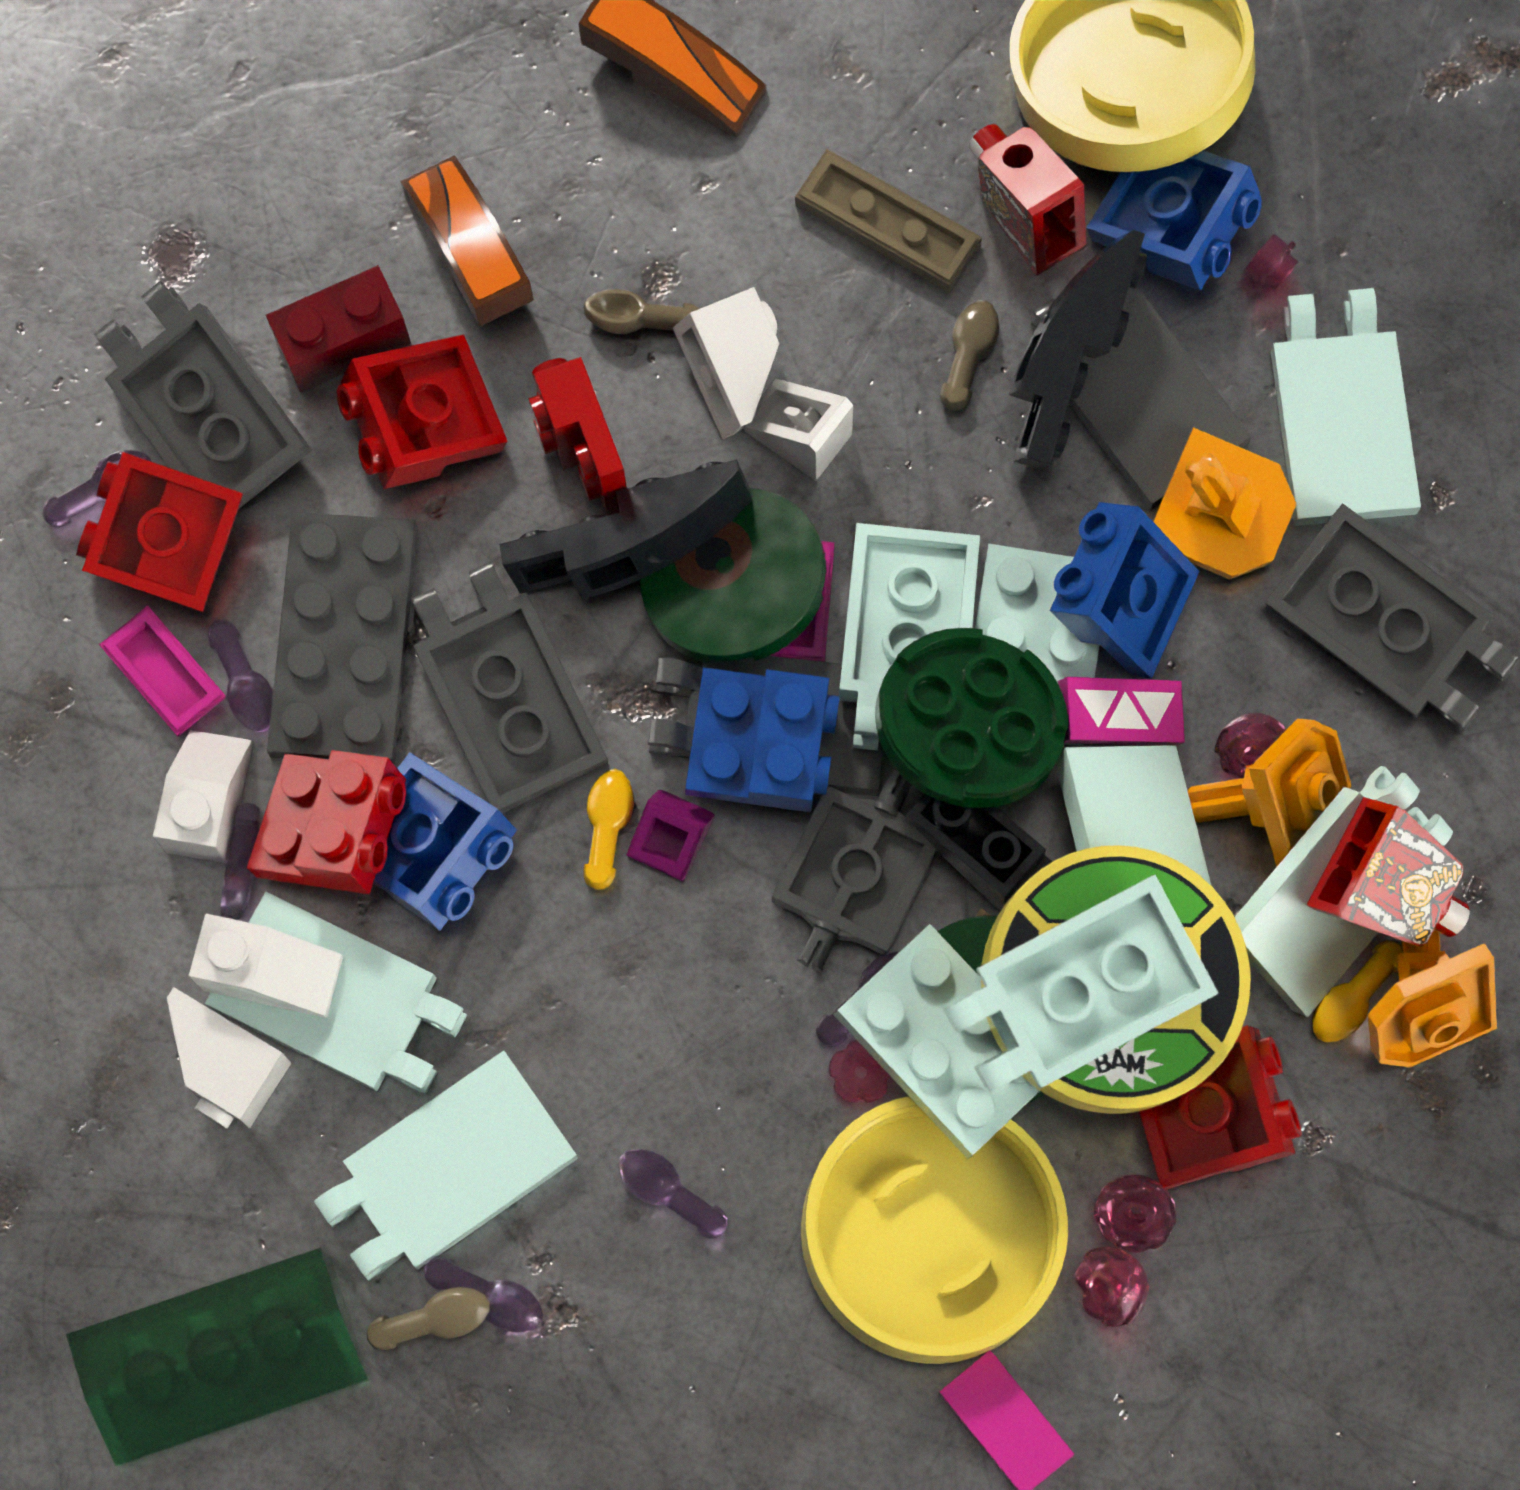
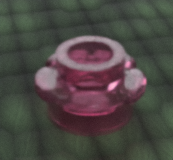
[1243,234,1299,290]
[829,1041,891,1103]

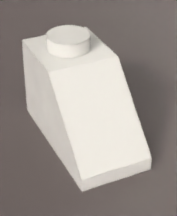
[673,287,780,439]
[153,730,254,864]
[189,914,343,1018]
[167,987,291,1129]

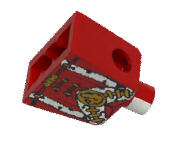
[969,124,1086,276]
[1306,797,1470,947]

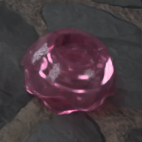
[1214,713,1287,778]
[1094,1174,1177,1253]
[1075,1246,1149,1327]

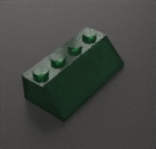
[66,1248,369,1467]

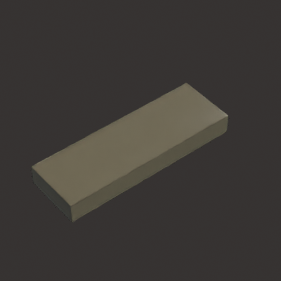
[795,149,982,294]

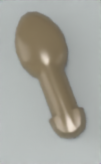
[583,289,700,334]
[940,300,999,411]
[367,1287,490,1350]

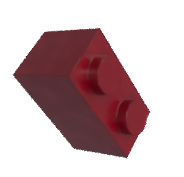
[266,265,411,393]

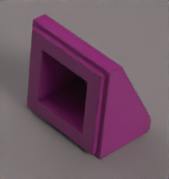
[626,790,715,881]

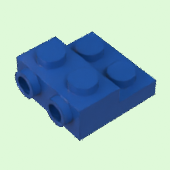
[1086,150,1262,291]
[1049,502,1200,679]
[685,667,840,812]
[373,752,517,931]

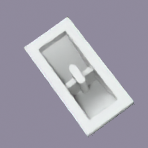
[743,379,853,481]

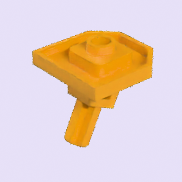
[1153,427,1297,580]
[1187,719,1351,867]
[1368,929,1497,1068]

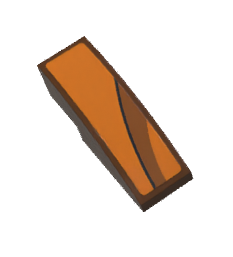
[578,0,767,137]
[401,155,534,327]

